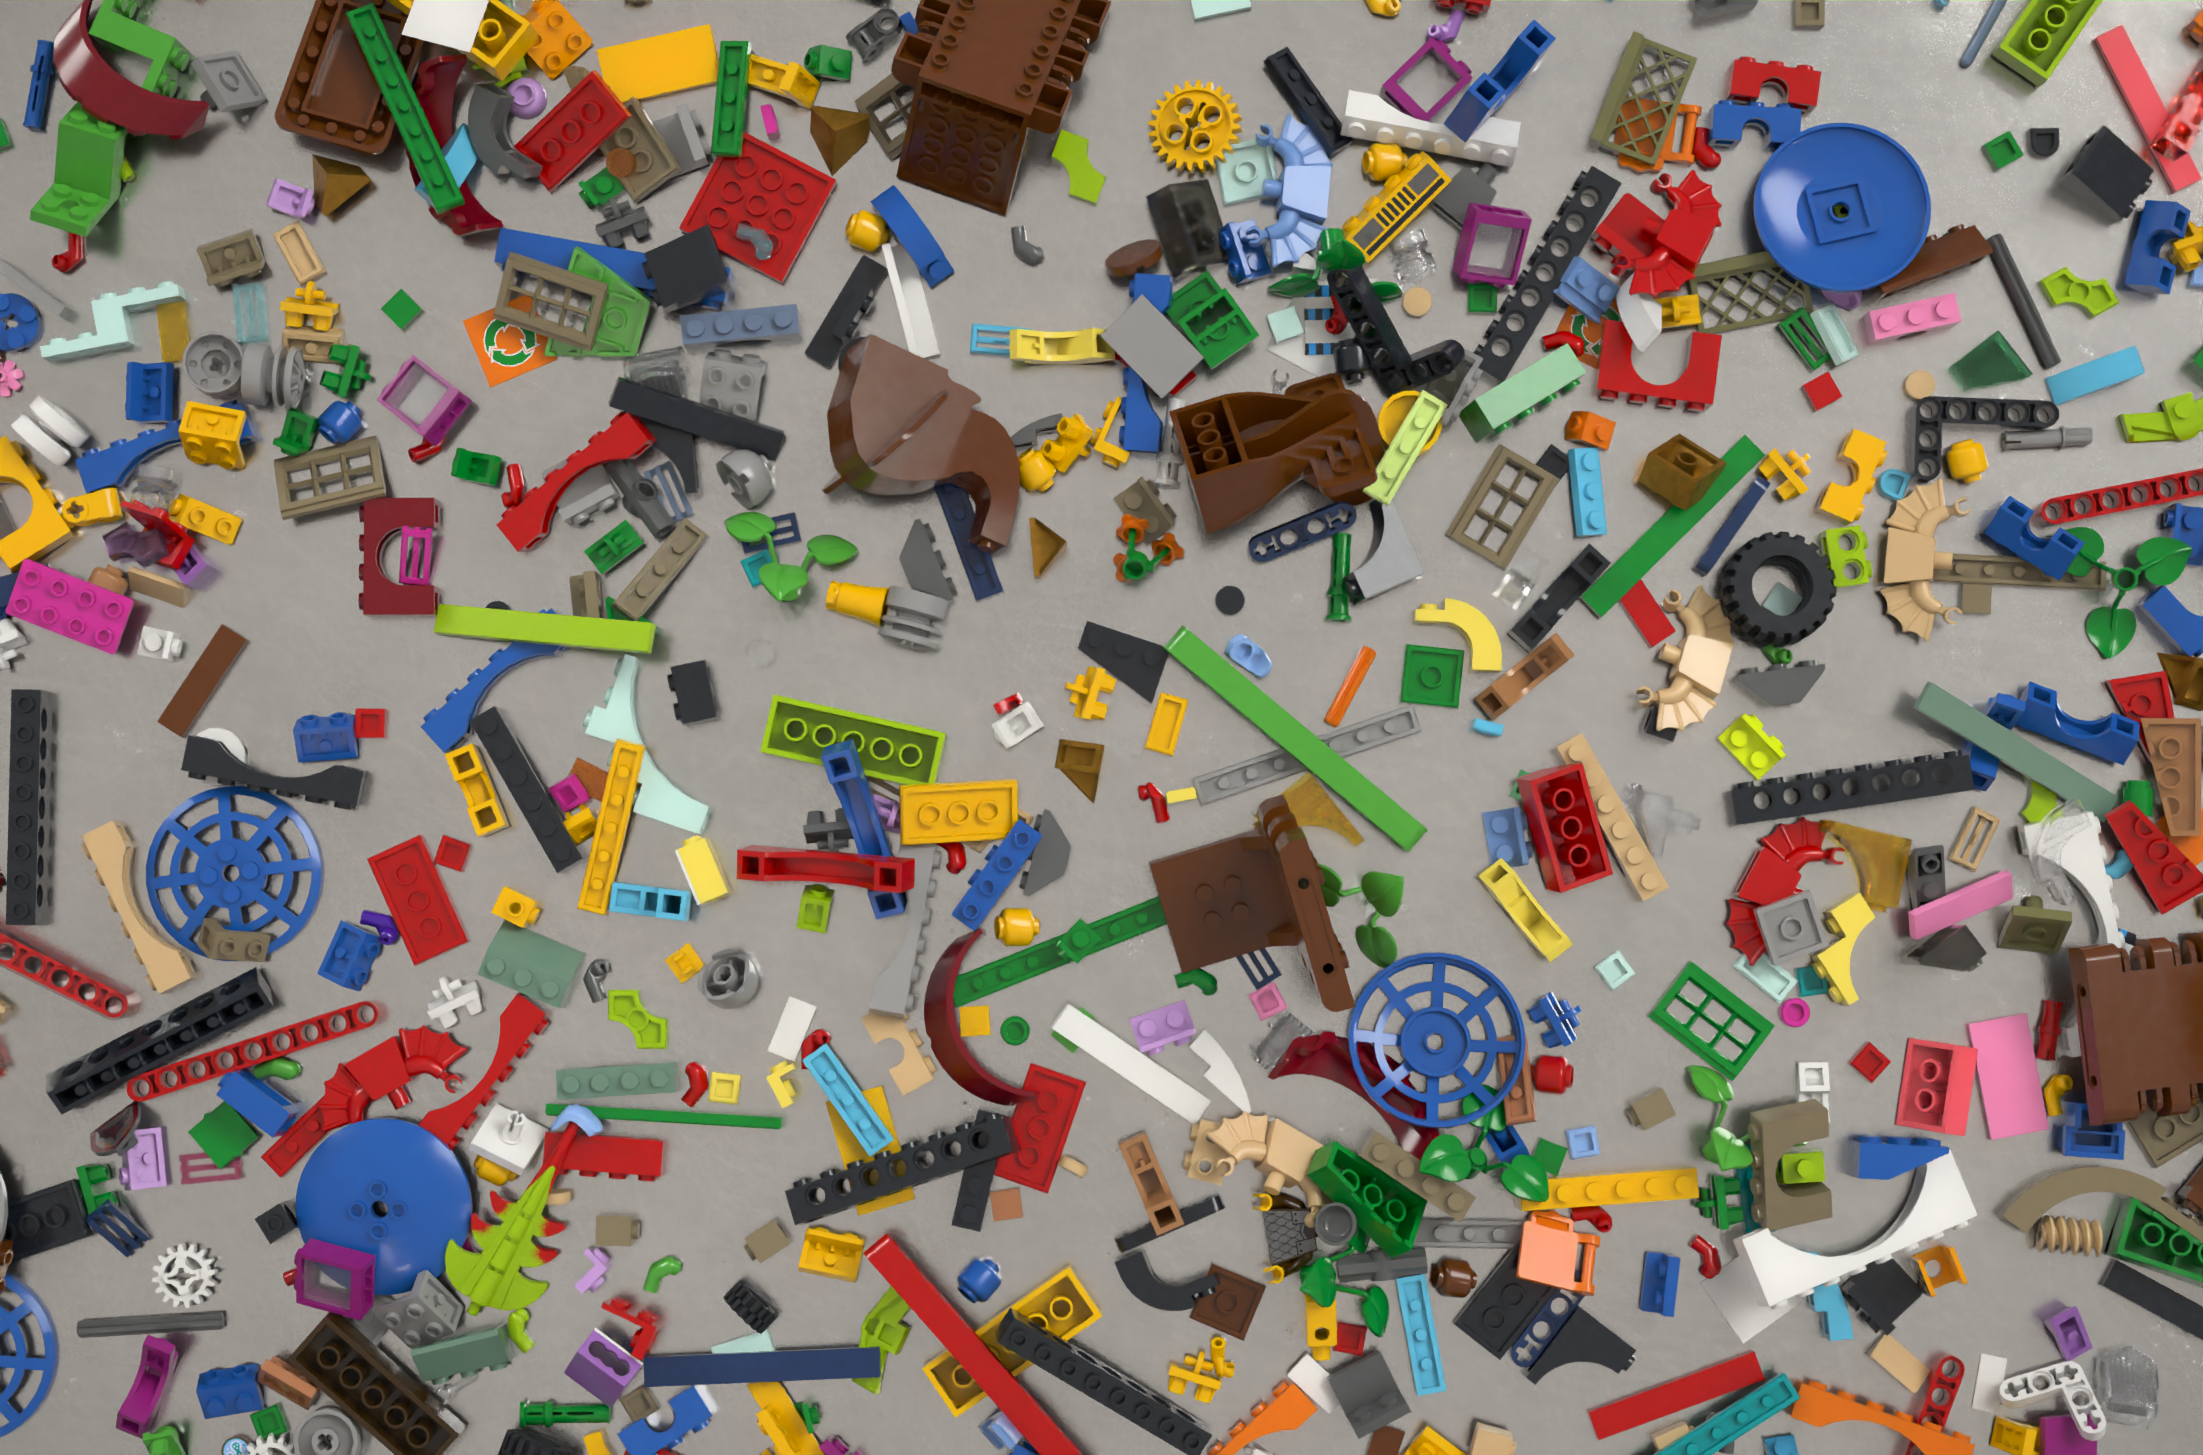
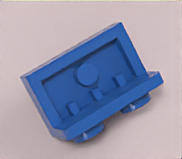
[125,362,174,423]
[196,1364,264,1419]

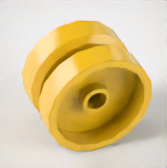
[1376,391,1442,457]

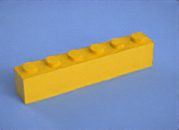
[1517,1166,1699,1211]

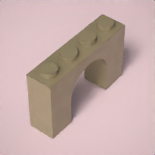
[1747,1099,1832,1231]
[1356,1128,1476,1222]

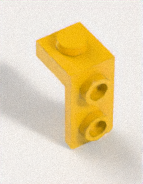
[1091,396,1130,468]
[169,493,242,545]

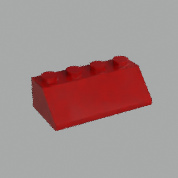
[1516,762,1613,893]

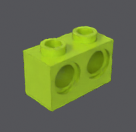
[1820,525,1872,589]

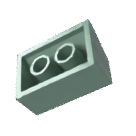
[477,920,586,1008]
[410,1324,514,1385]

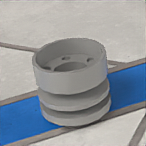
[182,331,245,399]
[241,343,305,409]
[877,586,949,650]

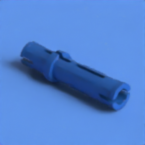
[23,40,54,130]

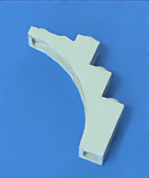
[583,654,712,835]

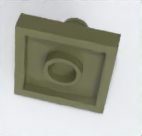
[1999,896,2072,954]

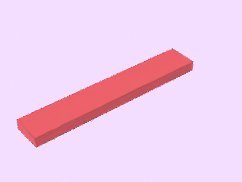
[2094,25,2202,193]

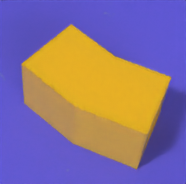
[583,1429,615,1455]

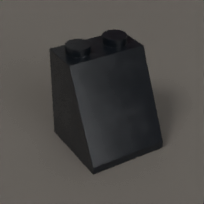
[2057,125,2154,223]
[642,225,733,313]

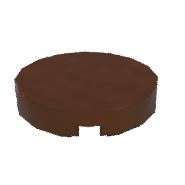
[1105,239,1163,277]

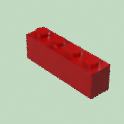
[543,1131,666,1182]

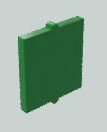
[188,1101,259,1170]

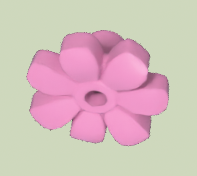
[0,360,24,397]

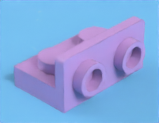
[1129,1000,1196,1056]
[117,1127,167,1190]

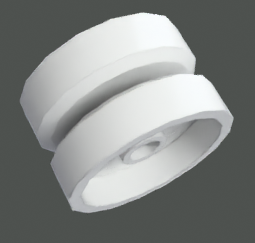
[11,394,89,468]

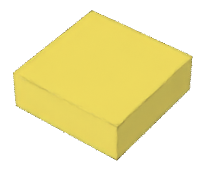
[1166,787,1197,804]
[708,1072,742,1105]

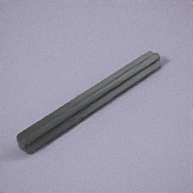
[1987,233,2061,368]
[77,1312,225,1338]

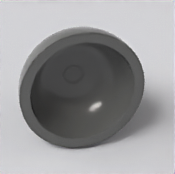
[1314,1202,1357,1246]

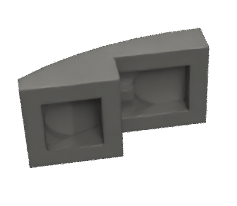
[1010,413,1063,449]

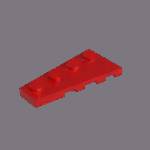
[2104,800,2203,915]

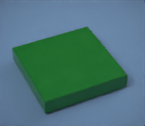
[1399,644,1465,709]

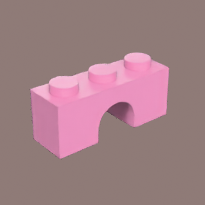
[1863,293,1961,345]

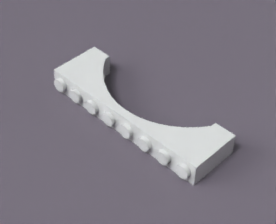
[2017,811,2131,1057]
[1733,1150,1978,1310]

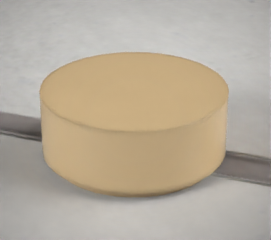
[1402,287,1432,317]
[1904,370,1935,400]
[1058,1155,1088,1179]
[545,1188,571,1205]

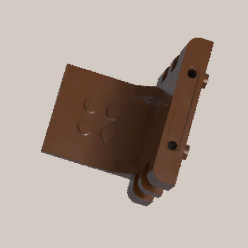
[891,0,1111,215]
[1149,794,1355,1012]
[2068,932,2203,1126]

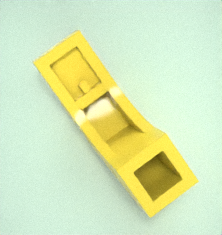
[1009,328,1115,364]
[1413,598,1502,673]

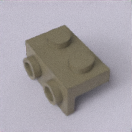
[196,228,265,287]

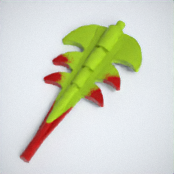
[444,1121,580,1316]

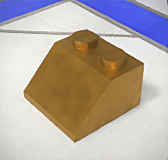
[1638,433,1726,511]

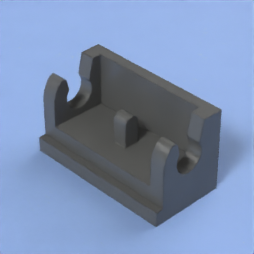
[1691,0,1758,23]

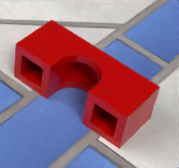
[1726,57,1822,112]

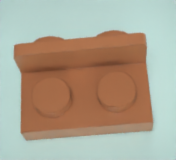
[257,1356,322,1410]

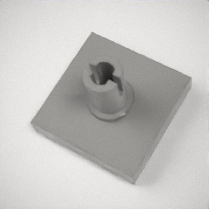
[191,51,266,113]
[1753,890,1829,966]

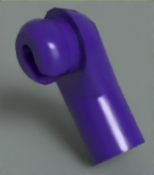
[360,910,398,946]

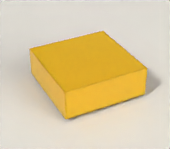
[959,1005,991,1037]

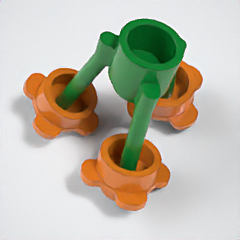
[1113,514,1185,581]

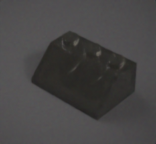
[1146,179,1229,279]
[1900,925,1987,972]

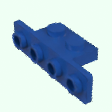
[952,820,1042,931]

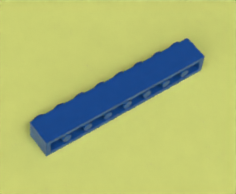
[494,228,733,310]

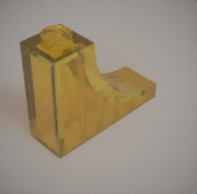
[1253,772,1364,848]
[1818,820,1912,913]

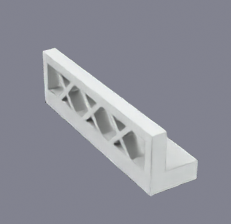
[882,243,940,359]

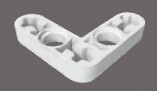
[1999,1361,2106,1441]

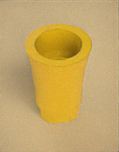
[825,581,889,627]

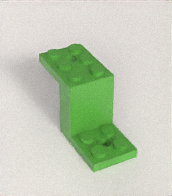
[89,0,189,98]
[30,102,128,237]

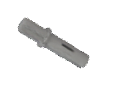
[2003,426,2093,450]

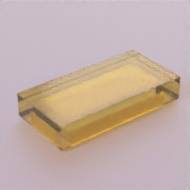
[156,302,191,363]

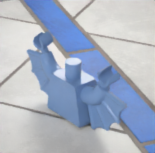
[1246,113,1333,268]

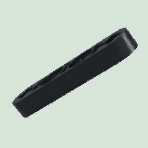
[1114,1194,1225,1253]

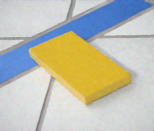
[597,24,719,103]
[899,779,1018,845]
[825,1086,915,1216]

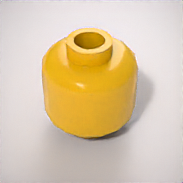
[1362,143,1407,181]
[844,210,890,252]
[1946,438,1988,484]
[1018,448,1056,493]
[994,908,1039,946]
[473,1155,517,1186]

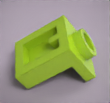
[796,884,834,934]

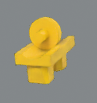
[2169,221,2203,272]
[280,281,339,331]
[1654,294,1702,329]
[1041,413,1094,473]
[1759,448,1811,501]
[1064,666,1116,720]
[1168,1351,1222,1404]

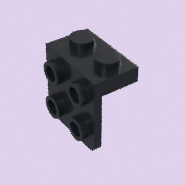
[1840,1258,1922,1336]

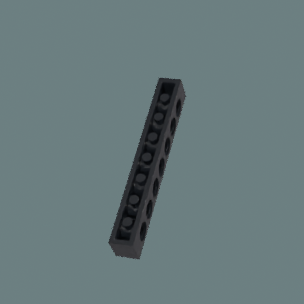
[1474,166,1622,385]
[6,689,50,925]
[1731,750,1974,825]
[46,967,273,1114]
[785,1113,1020,1225]
[994,1307,1213,1455]

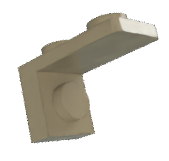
[197,918,271,962]

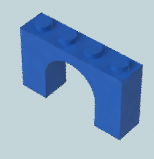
[1444,20,1556,143]
[2137,585,2203,657]

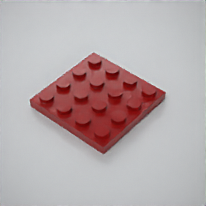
[679,132,837,284]

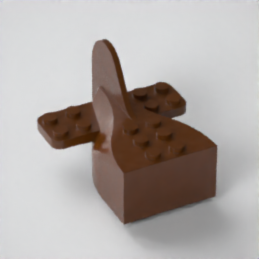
[1169,373,1384,534]

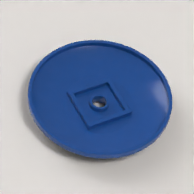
[1754,123,1931,293]
[296,1118,472,1295]

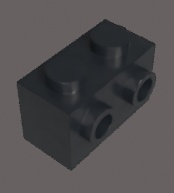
[667,660,720,726]

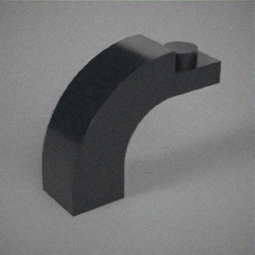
[1115,1251,1221,1311]

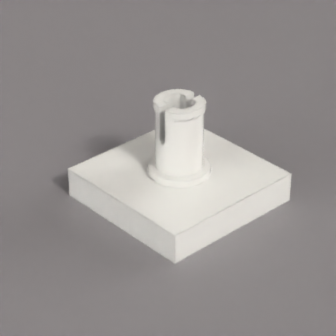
[469,1103,549,1176]

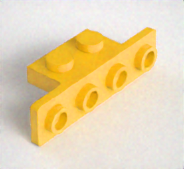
[747,1381,826,1455]

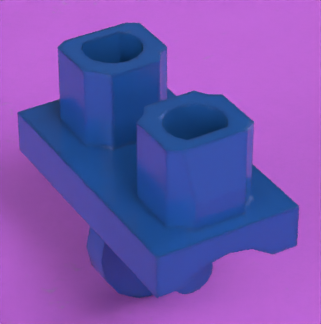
[1529,992,1582,1048]

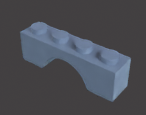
[680,304,802,350]

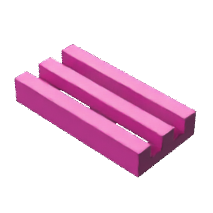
[399,526,432,585]

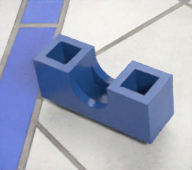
[1708,100,1802,148]
[2124,200,2191,295]
[1984,496,2085,581]
[616,1385,712,1455]

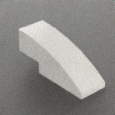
[1616,272,1662,352]
[1189,1029,1251,1113]

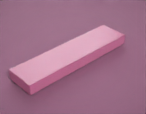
[1908,870,2013,940]

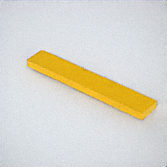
[577,739,646,916]

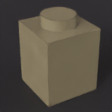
[1627,1087,1676,1131]
[595,1214,640,1246]
[743,1218,792,1264]

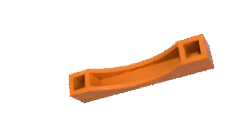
[1791,1379,1976,1455]
[1206,1381,1318,1455]

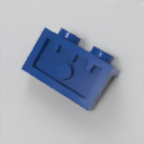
[1219,219,1272,285]
[2163,503,2203,567]
[293,712,358,763]
[317,920,381,991]
[1640,1252,1681,1317]

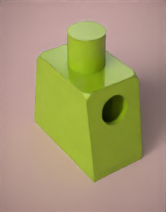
[1776,1149,1825,1184]

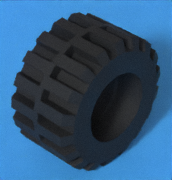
[498,1429,576,1455]

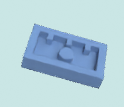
[1482,807,1533,868]

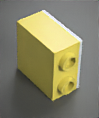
[675,835,733,906]

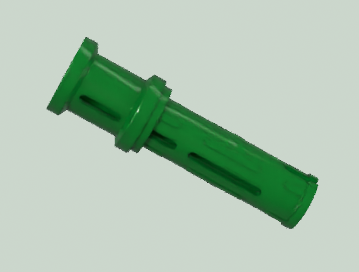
[1325,532,1352,622]
[519,1401,611,1428]

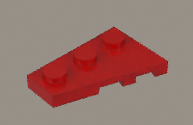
[2106,671,2175,762]

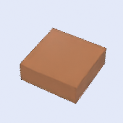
[990,1188,1023,1222]

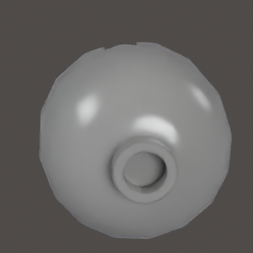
[716,449,772,509]
[698,949,758,1009]

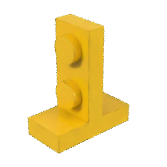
[748,54,821,109]
[1990,1416,2040,1455]

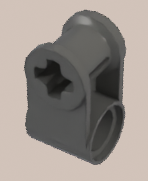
[846,8,902,61]

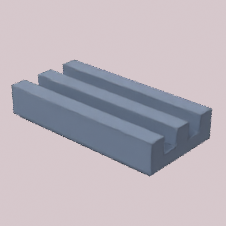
[643,460,694,523]

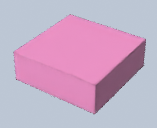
[1248,982,1288,1021]

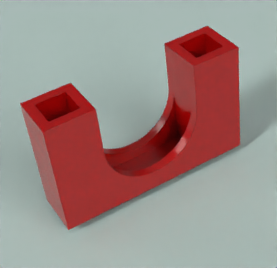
[1593,319,1722,412]

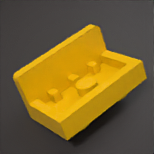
[798,1227,864,1283]

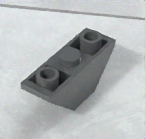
[899,518,957,604]
[1733,660,1826,708]
[1019,809,1072,896]
[1907,844,1946,909]

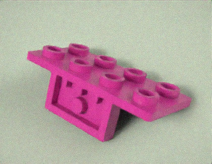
[6,559,134,654]

